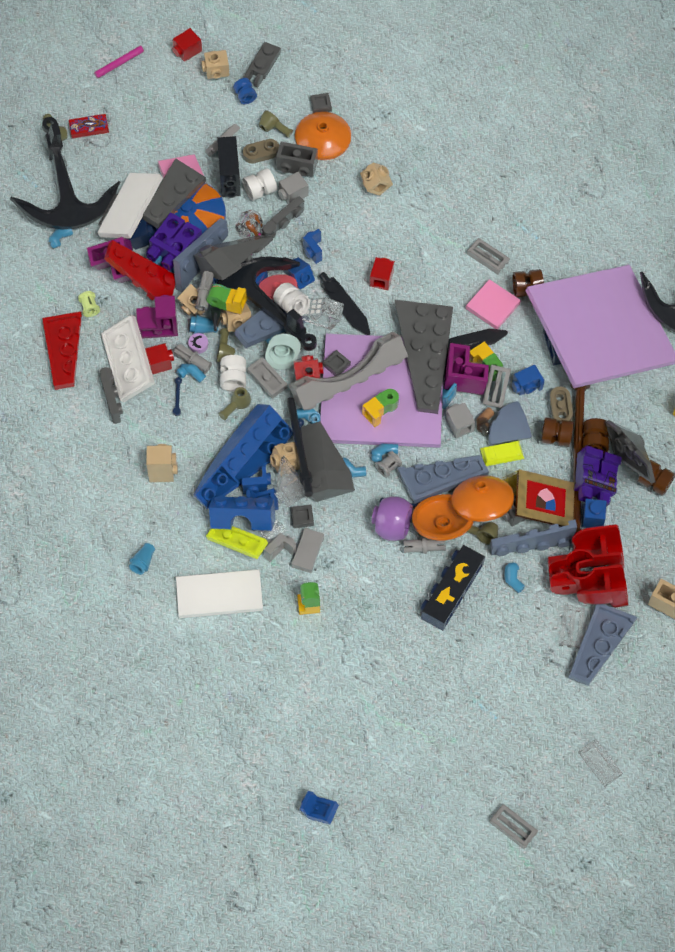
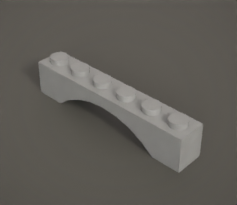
[289,331,408,410]

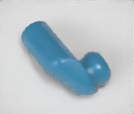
[176,364,206,383]
[343,457,366,477]
[505,562,525,593]

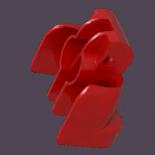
[548,524,629,608]

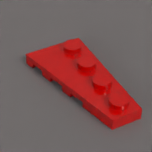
[42,311,82,390]

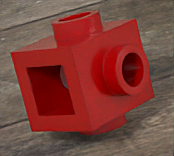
[294,355,324,381]

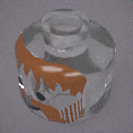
[235,210,263,238]

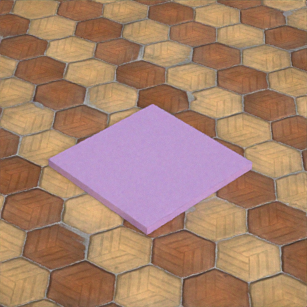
[526,265,675,388]
[320,334,443,448]

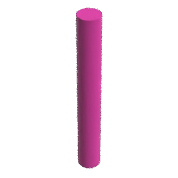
[94,45,144,79]

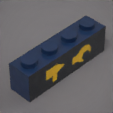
[420,545,485,631]

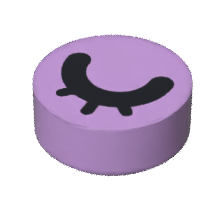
[188,333,208,354]

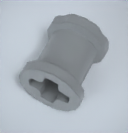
[375,451,402,478]

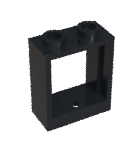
[217,136,241,198]

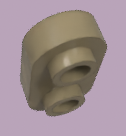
[243,139,279,164]
[549,387,573,422]

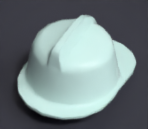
[265,334,301,370]

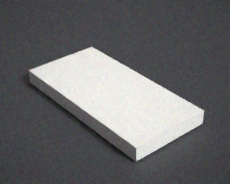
[97,173,163,238]
[101,315,155,402]
[176,569,263,618]

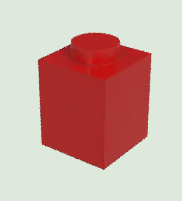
[172,28,202,62]
[370,257,395,291]
[145,343,174,375]

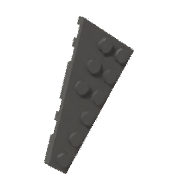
[394,300,453,414]

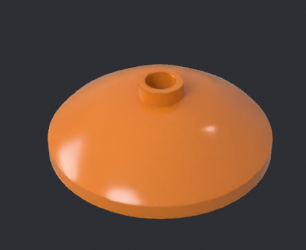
[295,112,351,160]
[452,475,514,522]
[412,494,474,541]

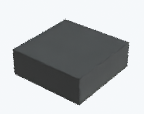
[310,93,332,113]
[323,350,351,376]
[291,505,314,528]

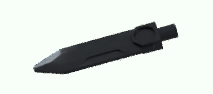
[319,272,370,335]
[447,328,508,352]

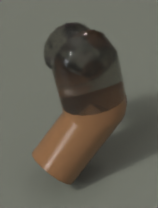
[476,407,495,436]

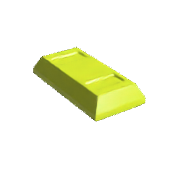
[480,441,524,467]

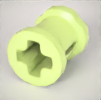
[78,291,100,317]

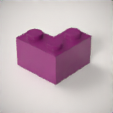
[87,237,133,283]
[136,295,178,339]
[444,343,489,395]

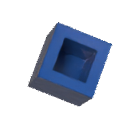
[582,499,607,528]

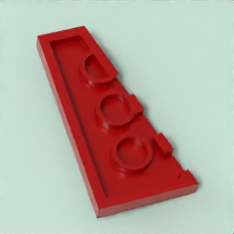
[104,240,175,300]

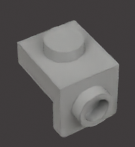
[264,533,296,562]

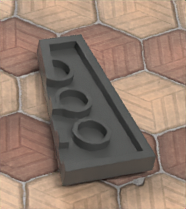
[143,158,206,229]

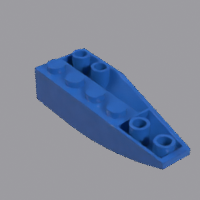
[193,404,293,509]

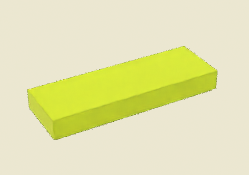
[206,526,268,559]

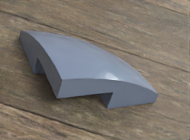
[488,401,532,446]

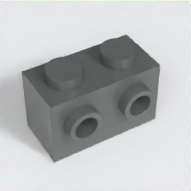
[276,142,318,177]

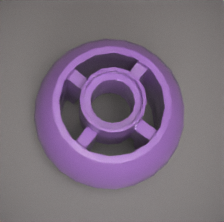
[372,496,412,541]

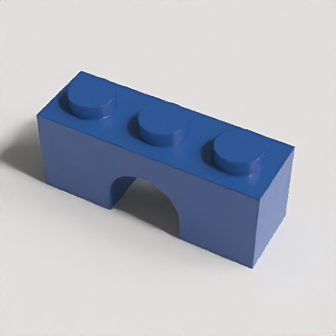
[209,495,276,531]

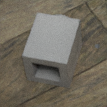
[278,172,309,204]
[446,403,475,438]

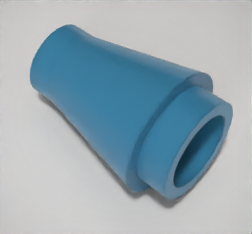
[189,315,218,334]
[129,543,155,575]

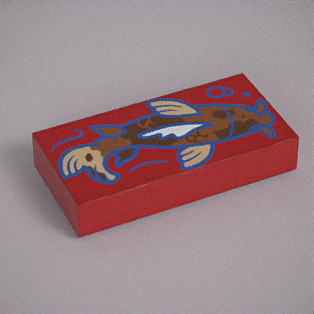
[69,114,109,139]

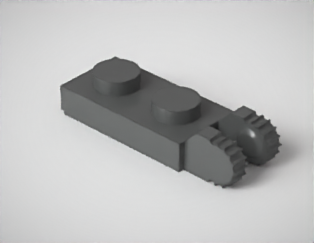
[244,41,281,87]
[262,196,304,238]
[100,367,123,424]

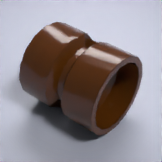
[512,269,544,297]
[541,417,573,447]
[582,418,609,453]
[637,459,675,496]

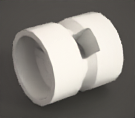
[242,168,277,201]
[273,283,310,316]
[220,355,246,392]

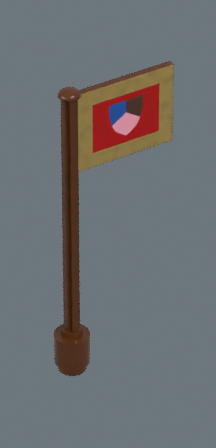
[515,384,591,534]

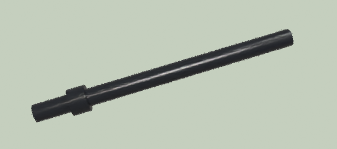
[287,397,313,497]

